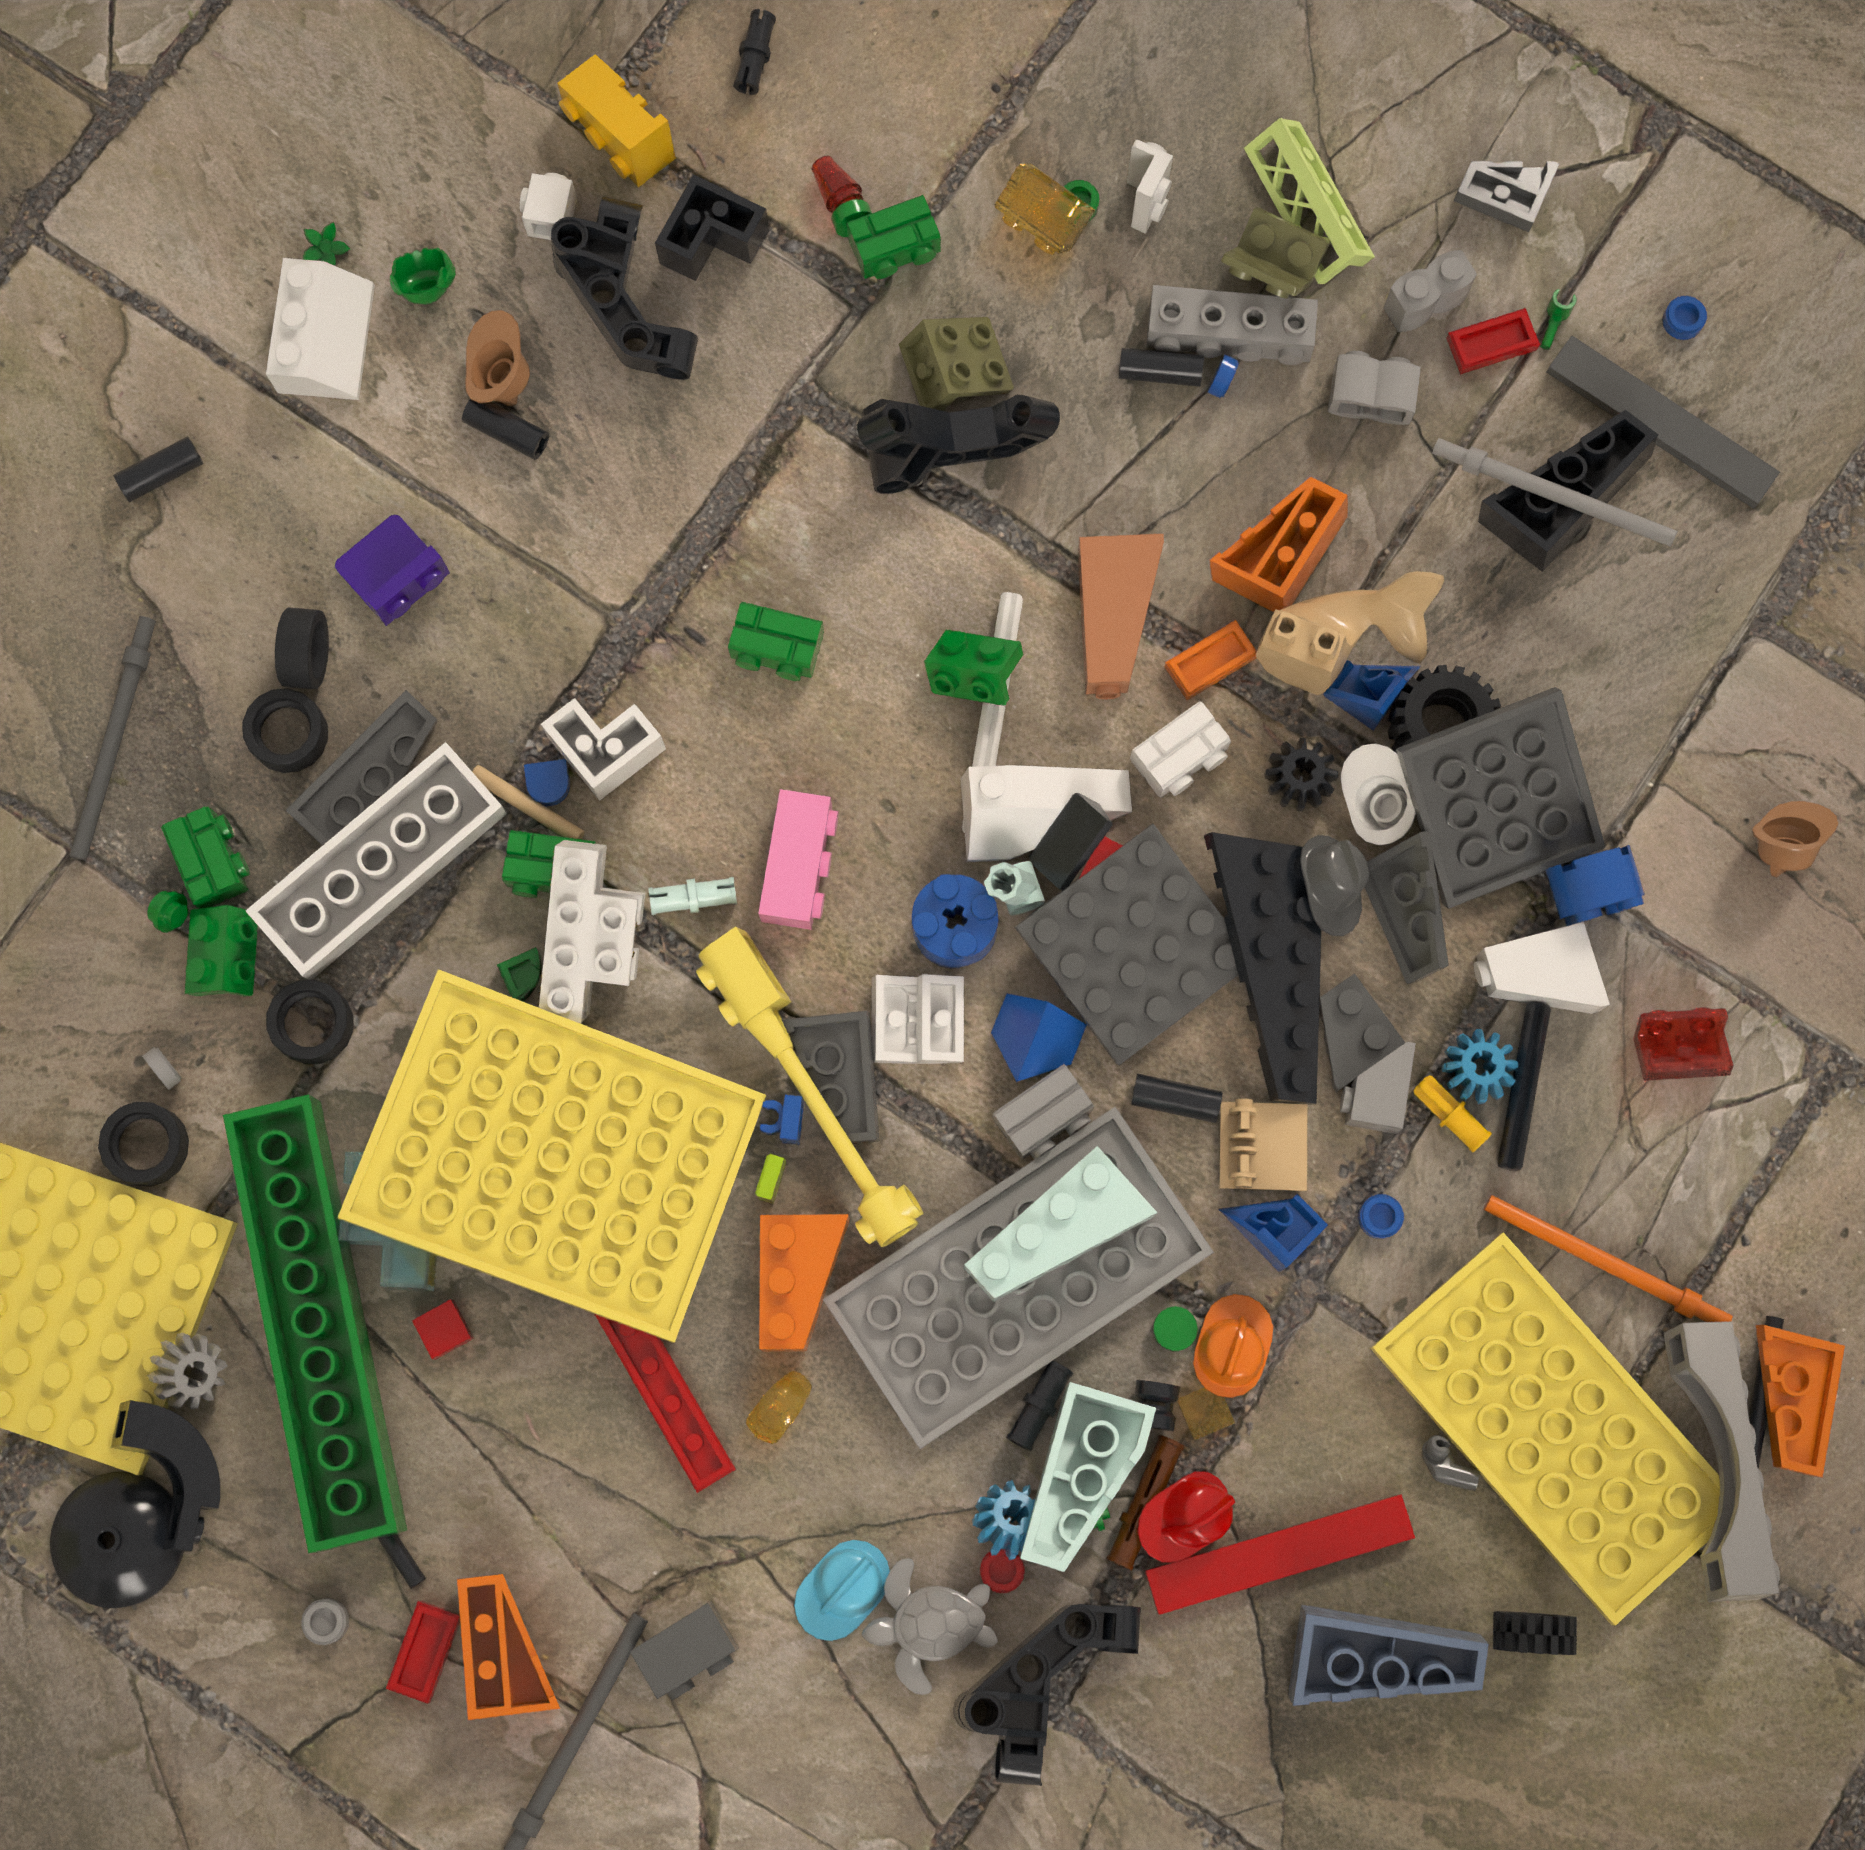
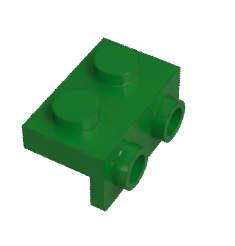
[924,629,1024,706]
[185,905,258,997]

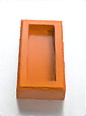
[1164,620,1257,700]

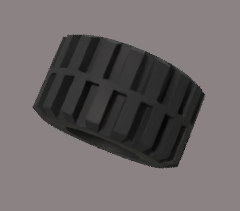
[1388,665,1501,754]

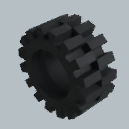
[1493,1611,1577,1655]

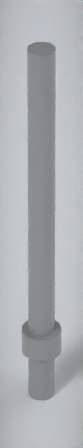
[1432,438,1678,547]

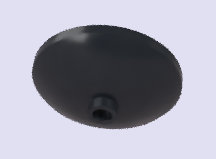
[50,1472,184,1608]

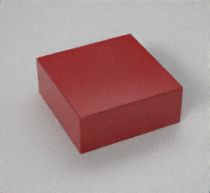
[412,1299,474,1360]

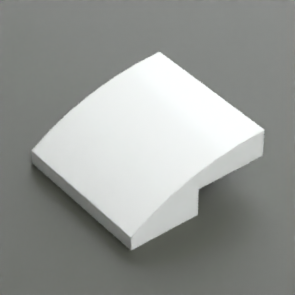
[871,974,964,1064]

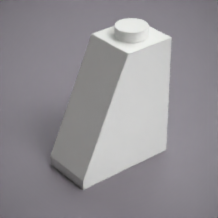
[1474,922,1610,1014]

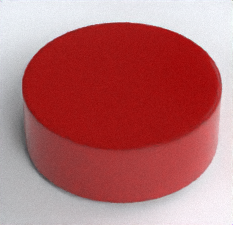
[980,1548,1025,1593]

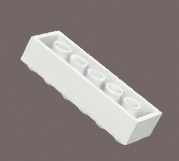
[246,742,506,980]

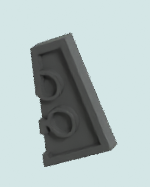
[1365,831,1449,984]

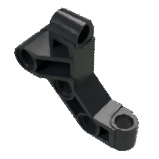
[551,196,698,380]
[857,394,1060,494]
[953,1604,1141,1786]

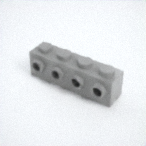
[1146,285,1318,365]

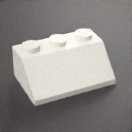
[266,258,375,400]

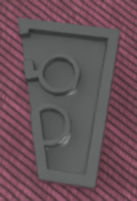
[782,1011,880,1144]

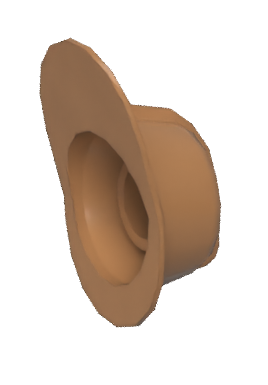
[465,310,530,406]
[1752,801,1838,878]

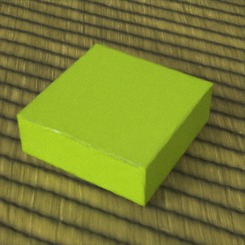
[755,1154,786,1204]

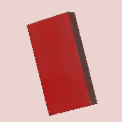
[1446,308,1540,375]
[386,1600,460,1704]

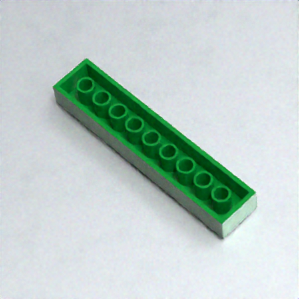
[223,1094,408,1554]

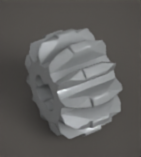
[147,1333,228,1409]

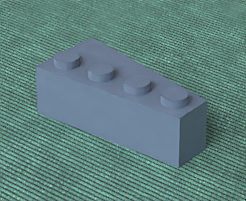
[1288,1605,1489,1706]

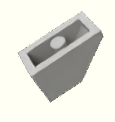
[1340,1042,1416,1134]

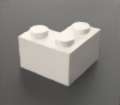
[541,698,666,801]

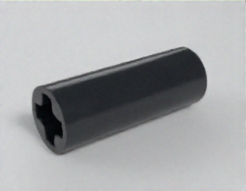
[1118,348,1204,387]
[462,399,549,460]
[113,436,204,503]
[1131,1073,1223,1123]

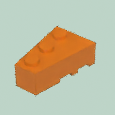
[759,1214,850,1352]
[457,1574,560,1720]

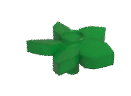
[302,222,350,266]

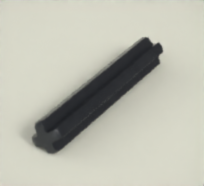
[1497,1002,1551,1171]

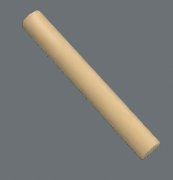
[472,765,585,839]

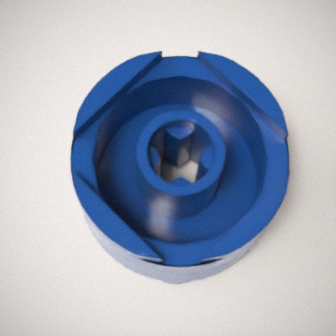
[1545,845,1645,926]
[912,874,998,969]

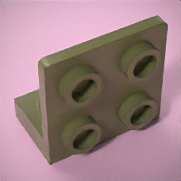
[1221,207,1331,299]
[898,317,1014,411]

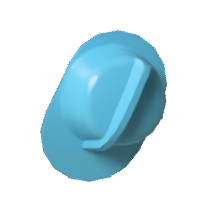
[794,1540,890,1641]

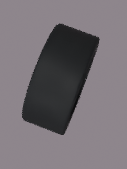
[275,607,329,690]
[242,688,328,773]
[266,980,353,1064]
[98,1102,189,1187]

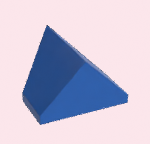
[1323,660,1421,731]
[991,993,1087,1082]
[1218,1194,1328,1272]

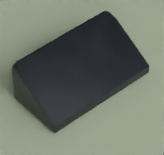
[1029,793,1113,891]

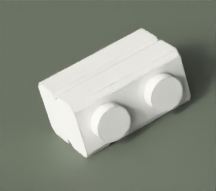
[1130,701,1231,798]

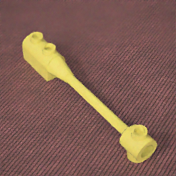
[696,926,923,1247]

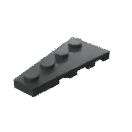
[286,690,438,846]

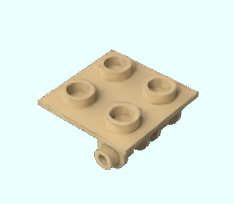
[1219,1099,1307,1191]

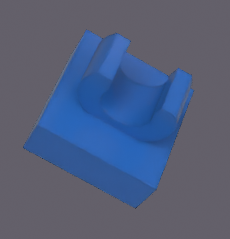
[760,1095,805,1145]

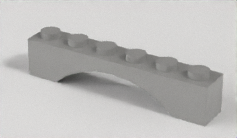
[1664,1322,1780,1602]

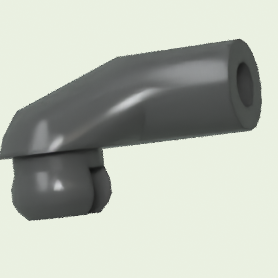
[1422,1435,1480,1491]

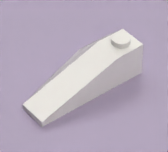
[961,765,1132,862]

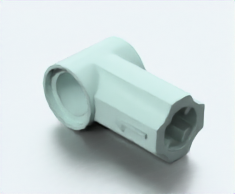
[984,861,1045,915]

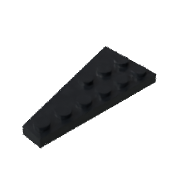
[1203,832,1321,1105]

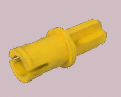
[1413,1075,1492,1153]

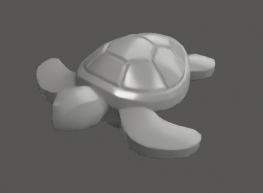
[862,1558,998,1695]

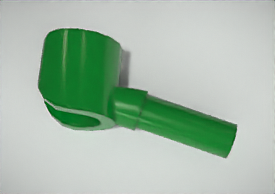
[1540,289,1577,350]

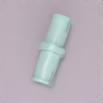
[648,877,737,915]

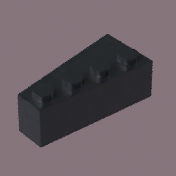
[1478,409,1658,572]

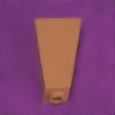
[1078,534,1164,700]

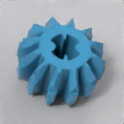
[1442,1029,1518,1104]
[972,1480,1036,1561]

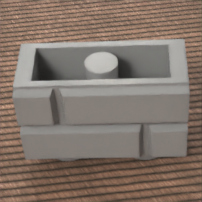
[992,1064,1094,1160]

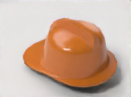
[1193,1294,1273,1398]

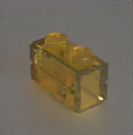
[994,163,1095,255]

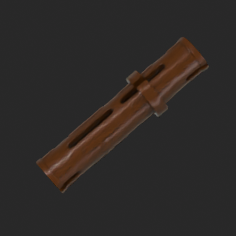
[1106,1434,1185,1571]

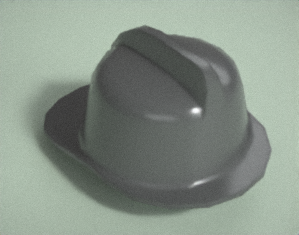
[1300,835,1369,936]

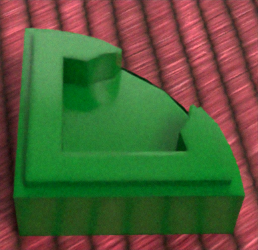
[497,947,542,1002]

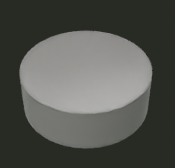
[142,1047,181,1090]
[301,1598,349,1645]

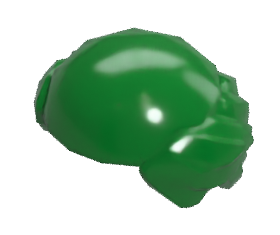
[389,247,456,305]

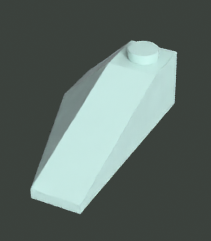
[1020,1382,1156,1572]

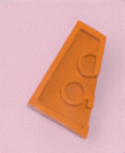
[1756,1325,1845,1478]

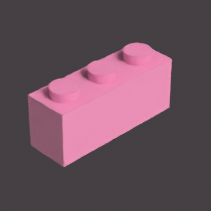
[758,789,839,930]

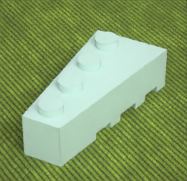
[964,1146,1157,1302]

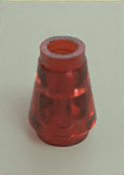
[811,156,863,213]

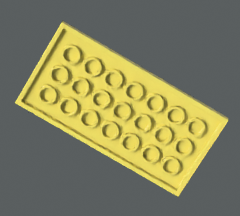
[1370,1232,1720,1626]

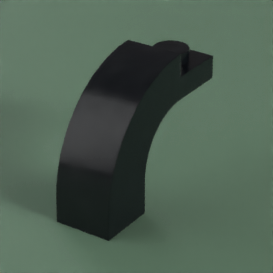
[111,1400,220,1552]

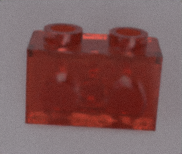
[1633,1007,1734,1081]

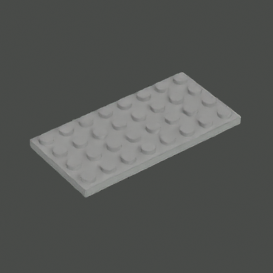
[823,1107,1214,1449]

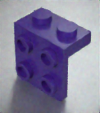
[335,515,450,626]

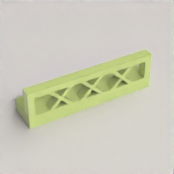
[1244,118,1375,284]

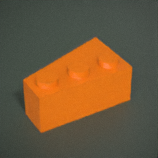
[1210,477,1348,612]

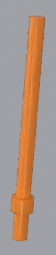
[1484,1195,1733,1322]

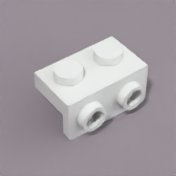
[1127,140,1173,234]

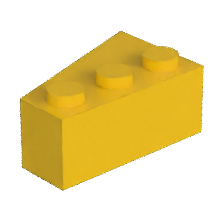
[557,54,676,188]

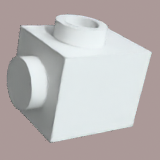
[520,173,577,240]

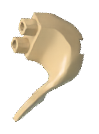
[1256,571,1444,695]

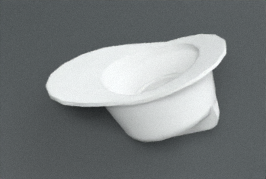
[1341,743,1416,845]

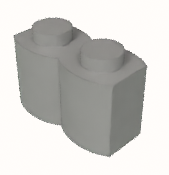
[1383,250,1477,332]
[1328,351,1421,425]

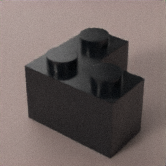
[655,174,769,281]

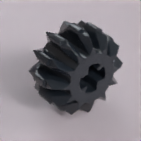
[1264,738,1338,812]

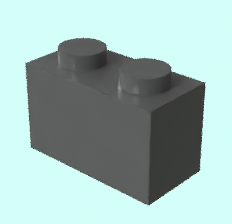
[630,1601,739,1701]

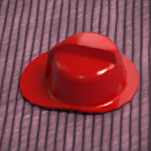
[1137,1471,1236,1563]

